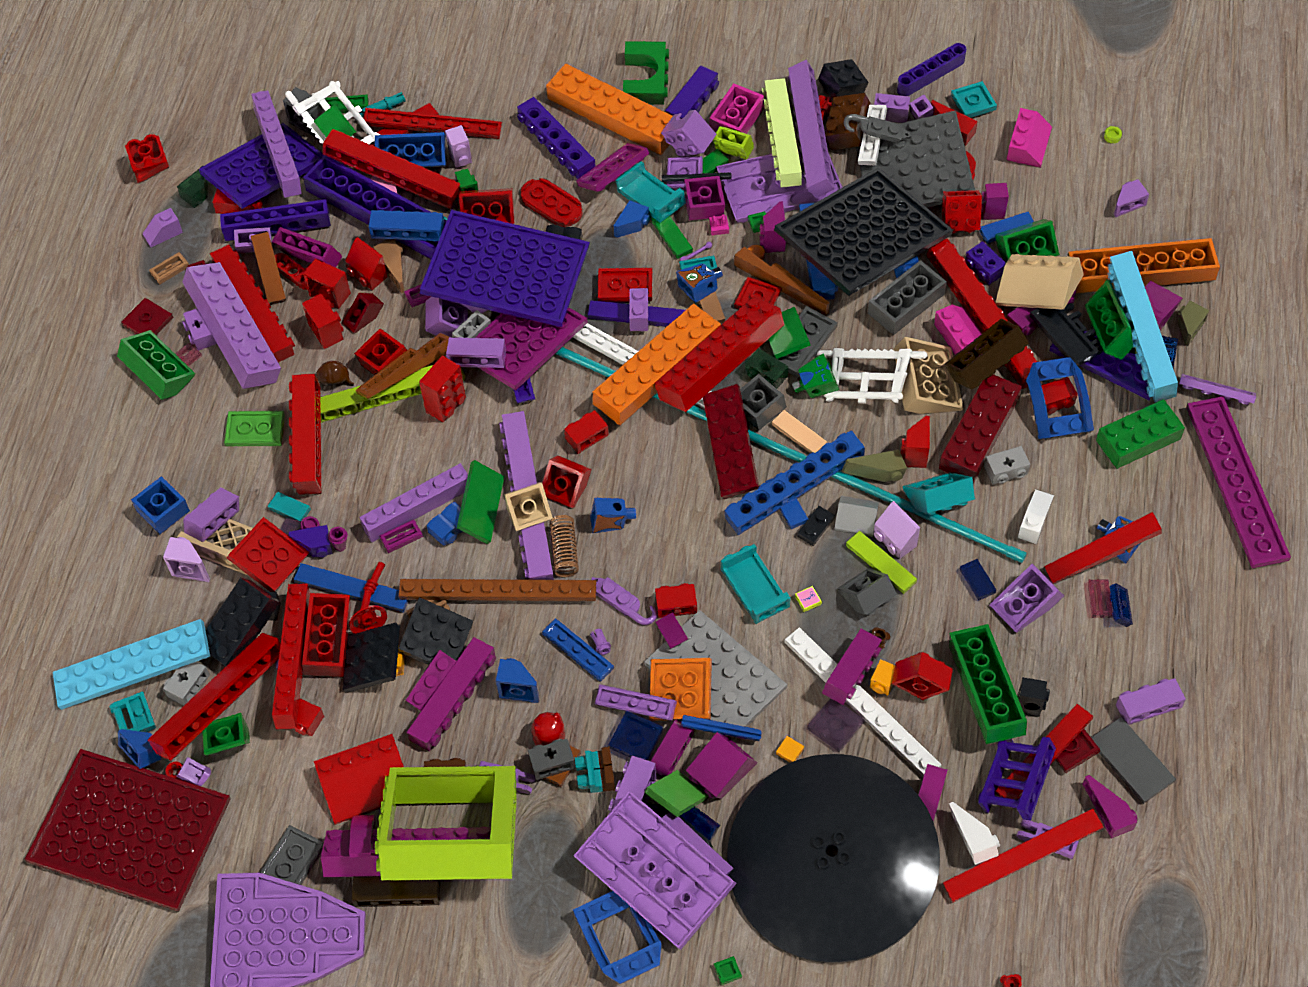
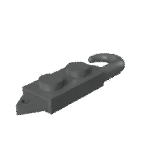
[844,114,912,143]

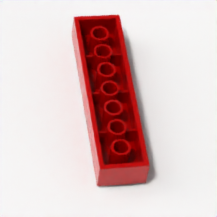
[654,297,784,412]

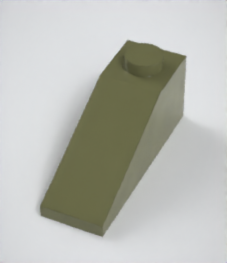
[842,450,907,482]

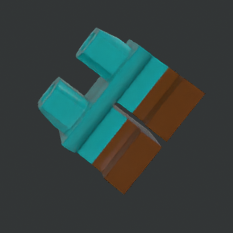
[575,746,615,793]

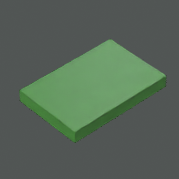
[224,411,285,446]
[645,770,708,817]

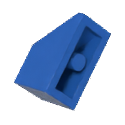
[613,200,650,238]
[118,729,161,769]

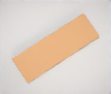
[772,410,827,453]

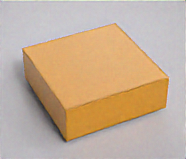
[776,736,804,763]

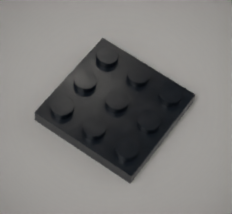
[398,597,473,666]
[343,622,400,693]

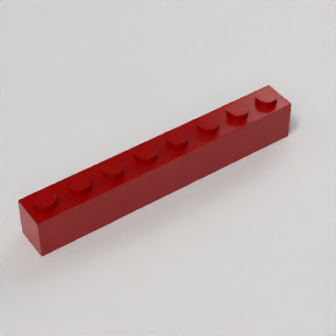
[322,129,460,209]
[210,244,295,363]
[272,584,310,729]
[148,633,281,761]

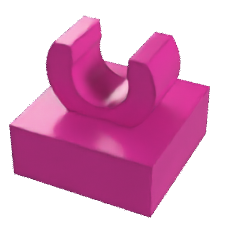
[709,214,729,236]

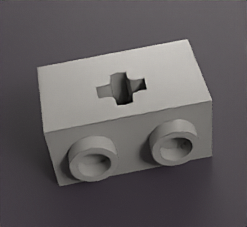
[452,310,491,338]
[984,446,1030,485]
[163,662,210,706]

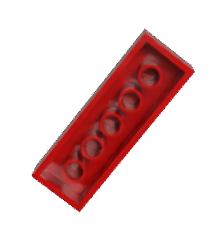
[289,374,322,495]

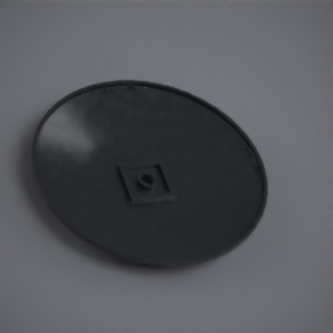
[727,754,940,963]

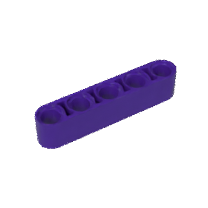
[897,43,967,96]

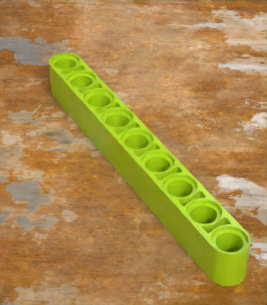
[321,365,466,423]

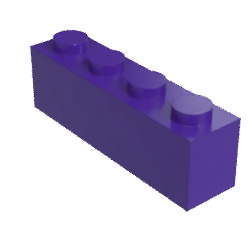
[665,65,719,119]

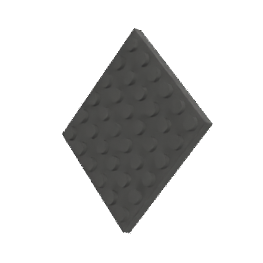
[856,110,975,208]

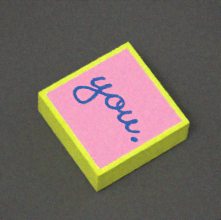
[795,586,822,612]

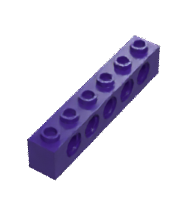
[517,97,596,179]
[220,199,331,241]

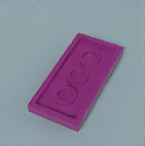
[576,143,649,192]

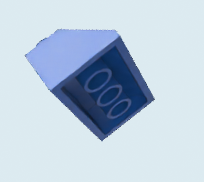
[375,132,447,167]

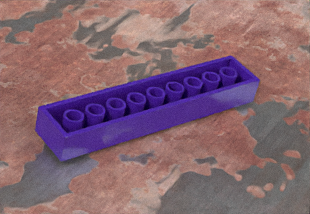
[303,155,447,259]

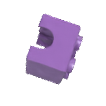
[661,110,716,157]

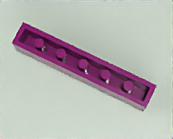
[407,637,496,752]

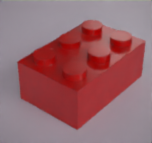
[419,355,466,422]

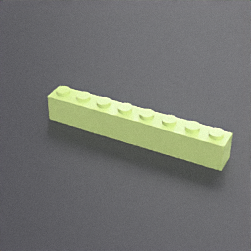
[762,78,802,187]

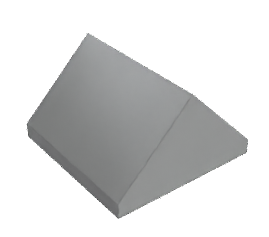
[834,496,879,537]

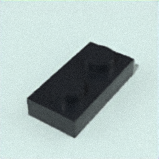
[797,506,835,546]

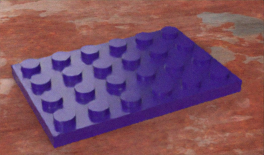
[199,123,324,209]

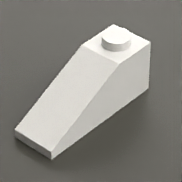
[1018,489,1054,544]
[949,802,1000,865]

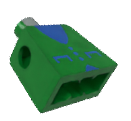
[792,353,840,398]

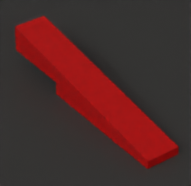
[1044,512,1162,584]

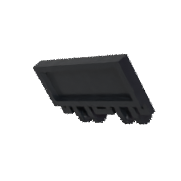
[1030,303,1104,366]

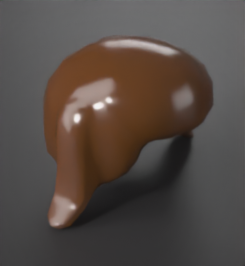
[316,361,354,385]

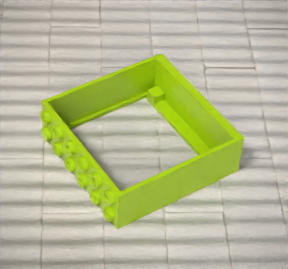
[375,766,517,880]

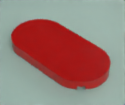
[521,178,583,227]

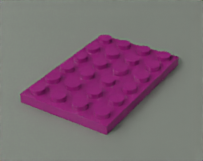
[475,308,588,390]

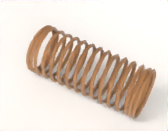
[549,515,579,577]

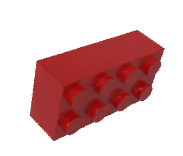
[302,593,351,677]

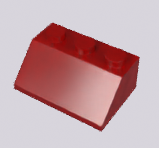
[459,188,515,224]

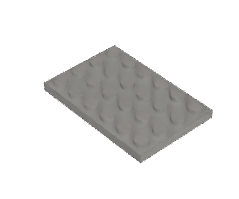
[644,610,787,741]

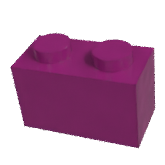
[981,183,1009,220]

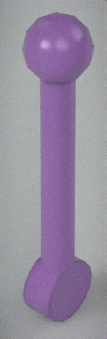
[680,242,712,261]

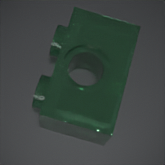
[745,348,789,389]

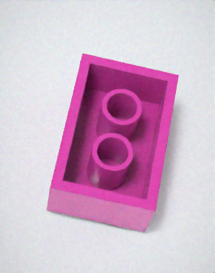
[709,83,764,134]

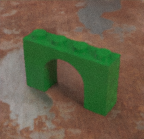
[623,41,669,105]

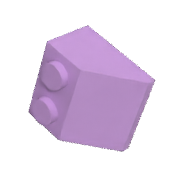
[874,501,920,559]
[163,537,210,582]

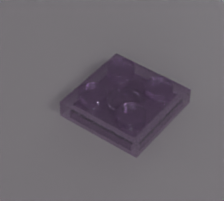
[807,698,864,752]

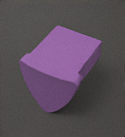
[176,757,211,786]

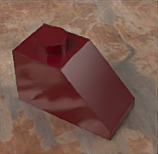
[343,293,384,333]

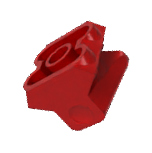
[125,134,169,183]

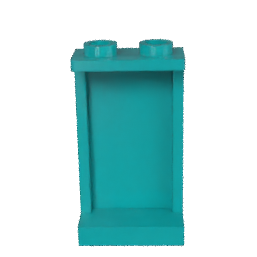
[616,161,686,223]
[721,544,791,624]

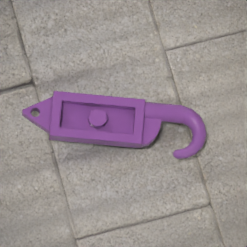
[591,577,657,625]

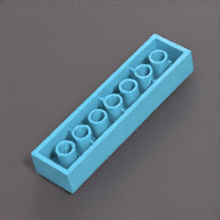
[1107,251,1178,403]

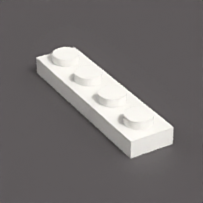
[858,105,887,166]

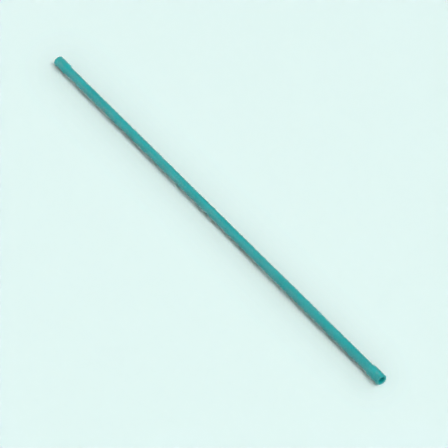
[555,347,1027,563]

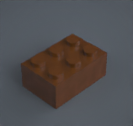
[825,93,871,150]

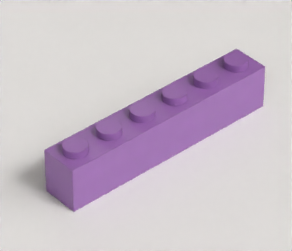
[359,463,468,542]

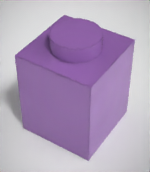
[909,95,934,120]

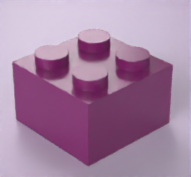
[683,176,725,220]

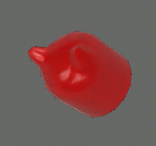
[531,712,565,746]

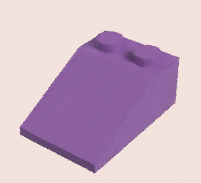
[990,564,1064,633]

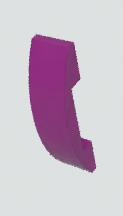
[349,814,376,858]

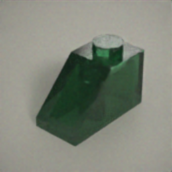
[177,166,209,208]

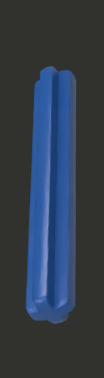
[681,715,762,741]

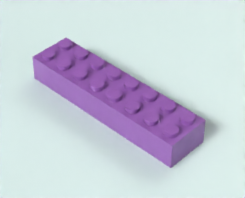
[183,262,281,389]

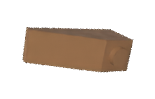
[373,239,404,294]

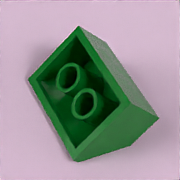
[995,219,1060,263]

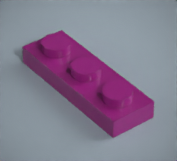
[405,650,456,711]

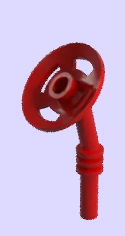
[349,562,387,634]

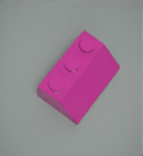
[1007,108,1052,168]
[934,305,983,355]

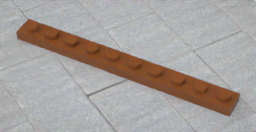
[399,579,597,601]

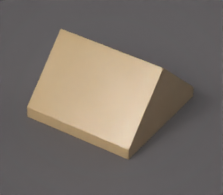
[504,482,553,531]

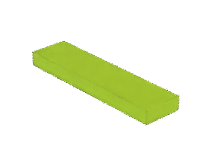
[846,531,917,594]

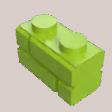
[713,126,754,160]

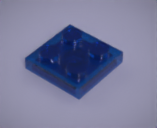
[608,711,663,760]

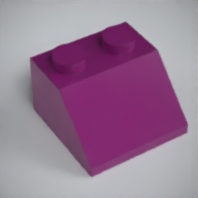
[759,201,786,253]

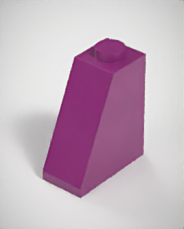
[919,764,948,822]

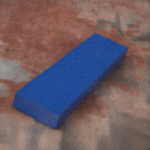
[542,618,614,682]

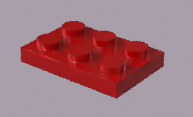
[598,268,652,302]

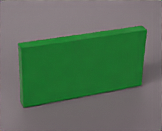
[457,460,505,544]

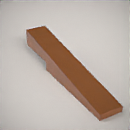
[734,247,830,316]
[355,333,449,399]

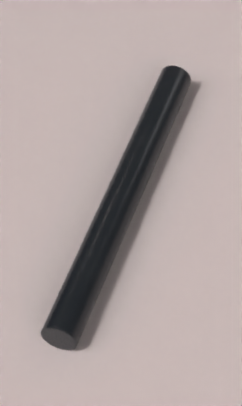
[661,172,732,182]

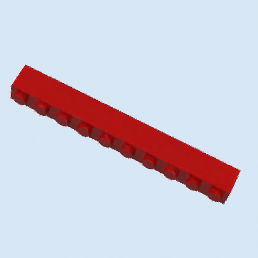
[927,238,1037,389]

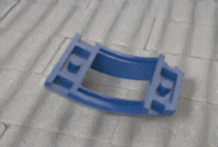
[1026,357,1094,439]
[573,891,662,984]

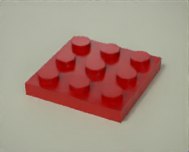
[227,517,310,592]

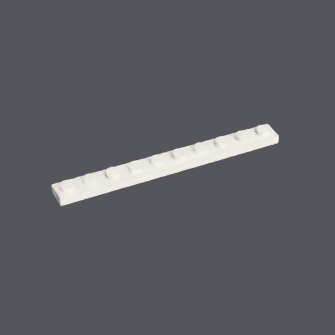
[573,323,712,410]
[785,627,942,777]

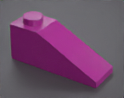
[1082,775,1138,839]

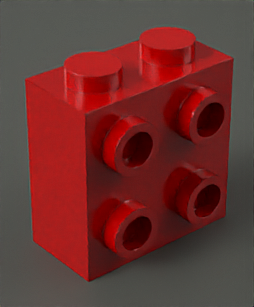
[942,190,982,233]

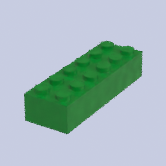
[949,624,1027,744]

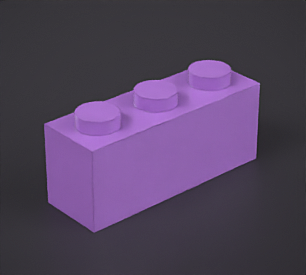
[446,337,506,368]
[183,487,239,542]
[1116,678,1186,725]

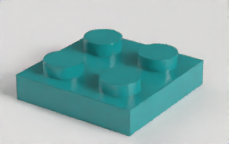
[951,81,997,118]

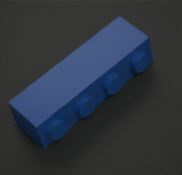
[369,210,445,241]

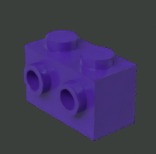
[965,241,1006,285]

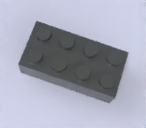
[868,260,947,335]

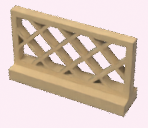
[177,519,253,575]

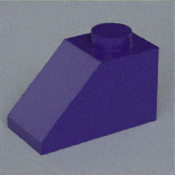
[289,525,333,557]

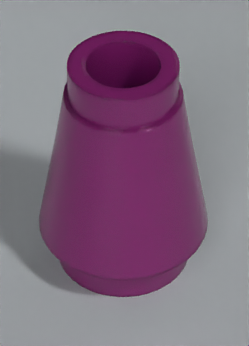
[328,526,348,552]

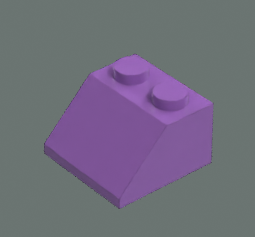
[425,297,468,337]

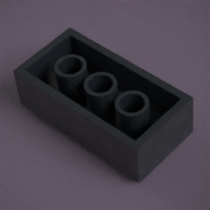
[205,577,280,666]

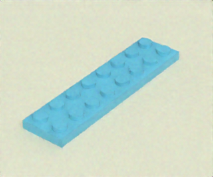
[53,619,210,710]

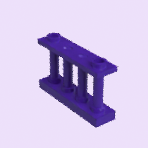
[978,737,1056,821]

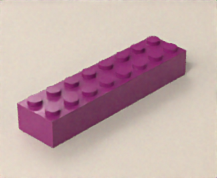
[321,826,491,877]

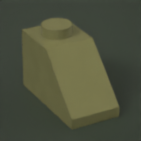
[1178,301,1210,346]

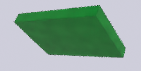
[768,307,811,359]

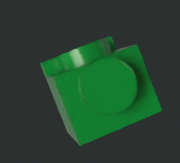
[455,169,478,192]

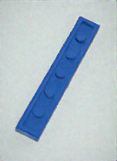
[293,563,409,613]

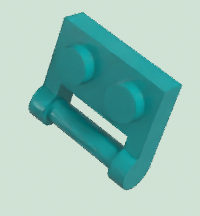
[109,691,156,732]

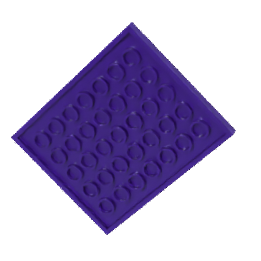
[420,210,590,327]

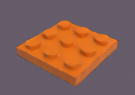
[649,658,712,721]

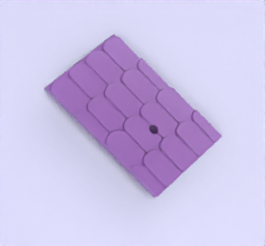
[716,148,843,223]
[574,790,737,950]

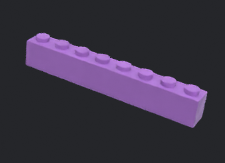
[251,90,302,198]

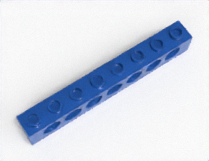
[724,430,865,535]

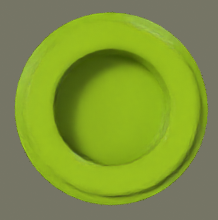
[1104,126,1122,144]

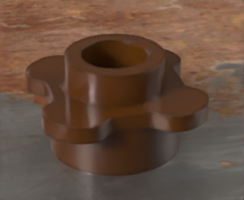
[871,627,890,649]

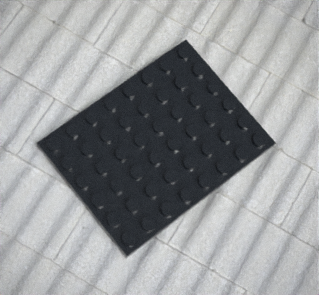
[774,168,953,296]

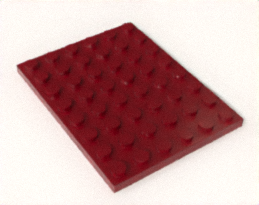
[25,749,231,912]

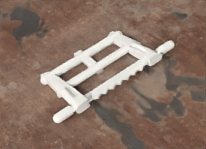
[285,81,380,169]
[817,348,927,403]

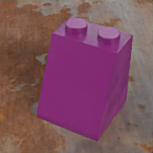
[686,732,758,799]

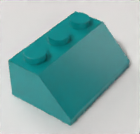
[903,472,975,515]

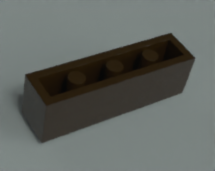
[352,876,440,907]

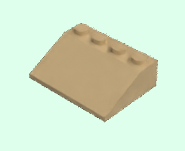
[995,254,1084,309]
[893,337,963,414]

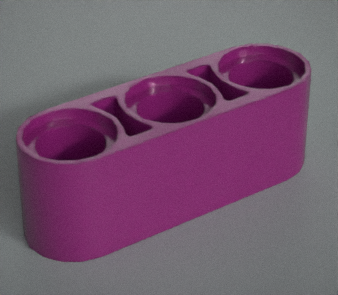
[651,719,695,777]

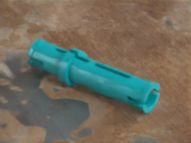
[359,92,406,118]

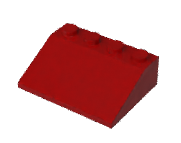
[313,734,404,825]

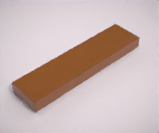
[251,232,286,304]

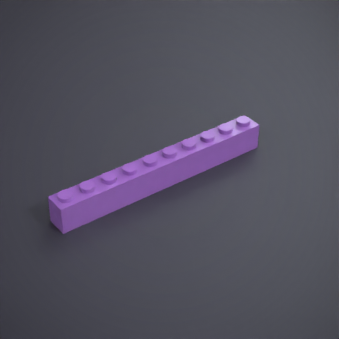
[788,60,835,198]
[499,411,554,580]

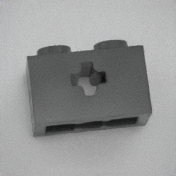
[528,739,576,780]

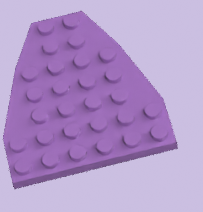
[210,873,366,987]

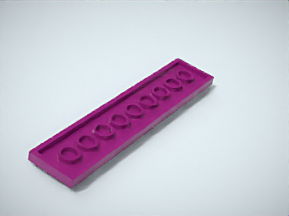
[1186,396,1291,568]

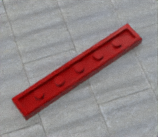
[996,704,1093,800]

